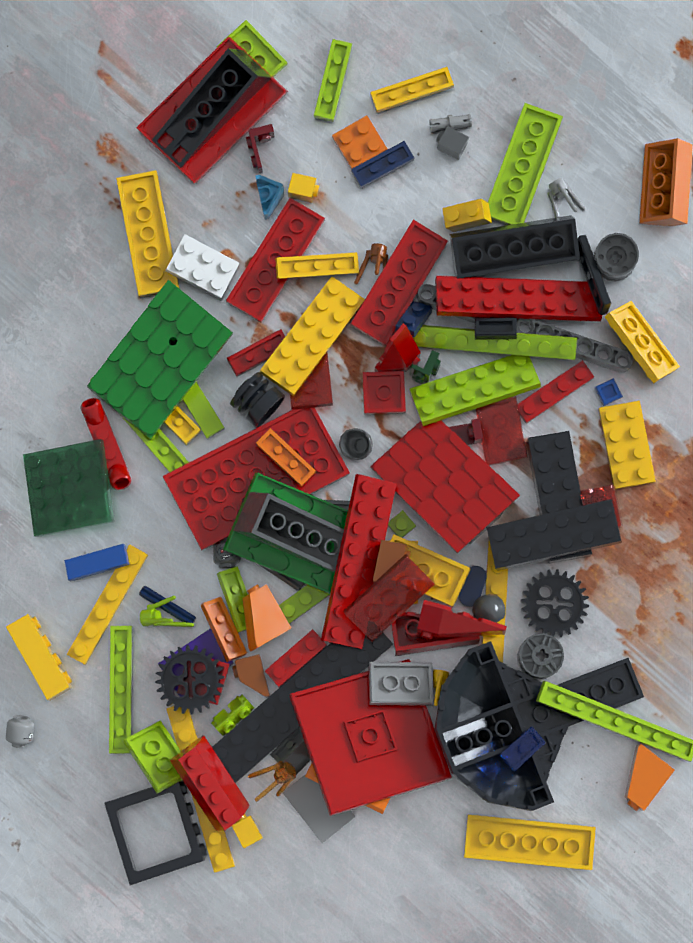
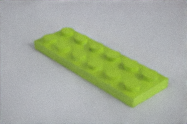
[488,103,563,225]
[409,355,541,426]

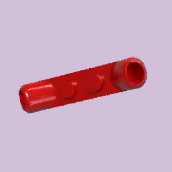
[80,398,131,490]

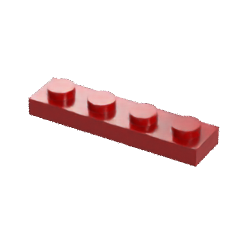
[514,360,594,424]

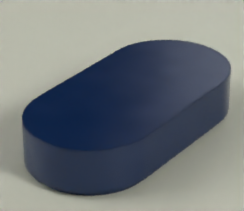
[459,566,486,607]

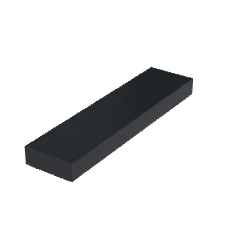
[578,235,611,315]

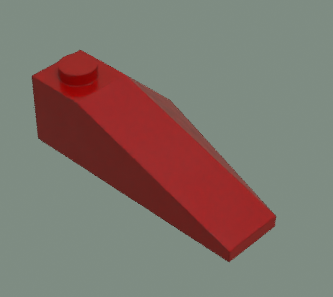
[375,323,421,372]
[417,600,507,640]

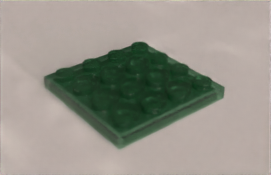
[23,439,115,537]

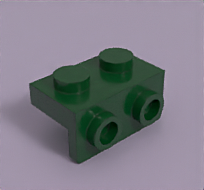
[409,350,441,384]

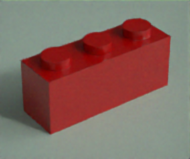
[265,629,327,688]

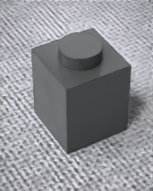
[436,126,469,160]

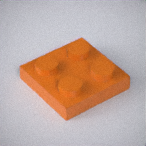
[332,115,388,169]

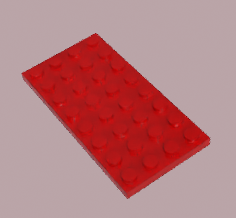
[163,401,350,551]

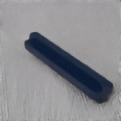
[139,586,196,623]

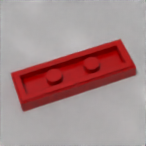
[227,329,285,377]

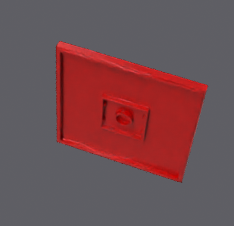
[289,659,452,816]

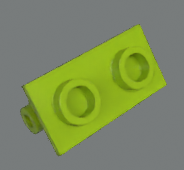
[211,694,254,736]

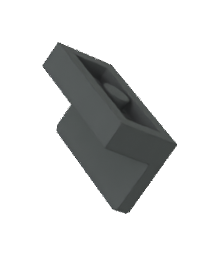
[270,727,311,777]

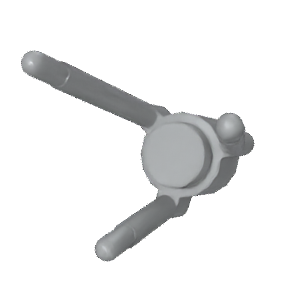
[548,178,585,218]

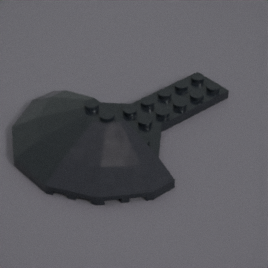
[434,641,644,811]

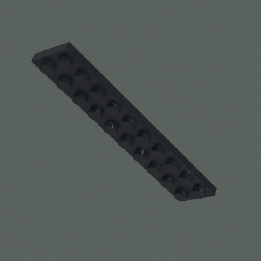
[212,617,393,783]

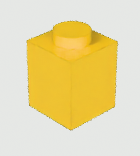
[288,173,320,203]
[232,814,263,848]

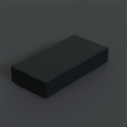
[475,318,517,340]

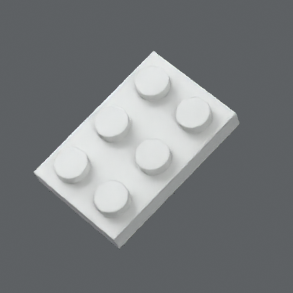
[166,234,239,300]

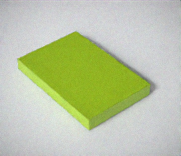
[216,20,288,77]
[124,720,182,793]

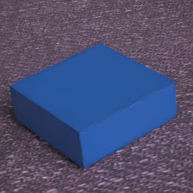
[595,378,623,406]

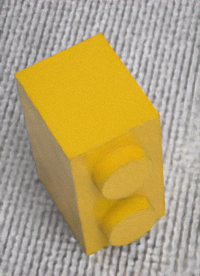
[442,199,492,232]

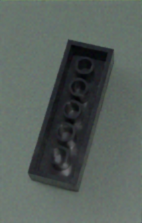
[449,215,580,279]
[526,431,592,564]
[486,499,622,571]

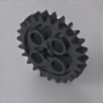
[520,569,589,637]
[155,645,225,715]

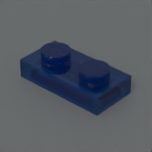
[499,726,546,771]

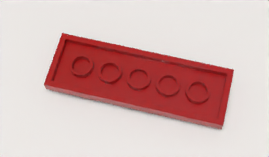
[226,198,325,323]
[350,219,448,346]

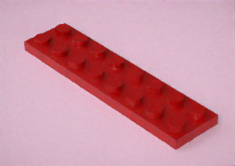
[435,276,602,322]
[321,474,397,649]

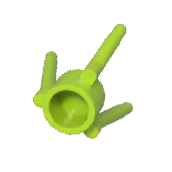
[140,596,194,627]

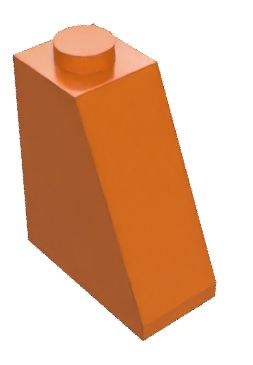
[242,584,291,652]
[625,743,675,811]

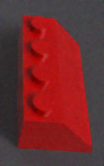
[170,735,250,831]

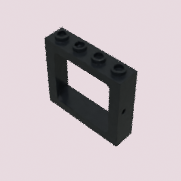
[104,781,207,885]

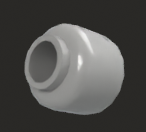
[6,715,34,748]

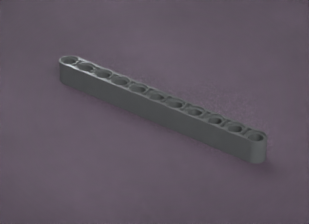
[417,284,633,373]

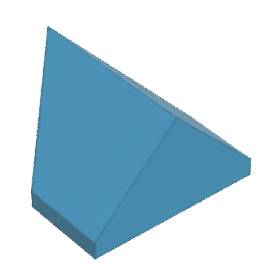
[256,175,284,220]

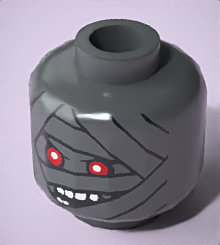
[213,537,241,568]

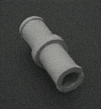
[429,114,472,132]

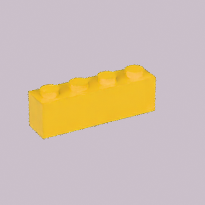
[6,614,72,701]

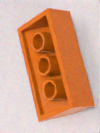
[639,138,693,226]

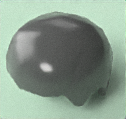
[339,428,373,460]
[472,594,505,623]

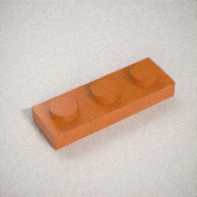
[256,428,316,487]
[201,597,247,662]

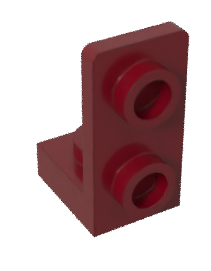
[246,124,275,173]
[449,418,483,445]

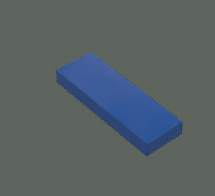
[64,544,129,582]

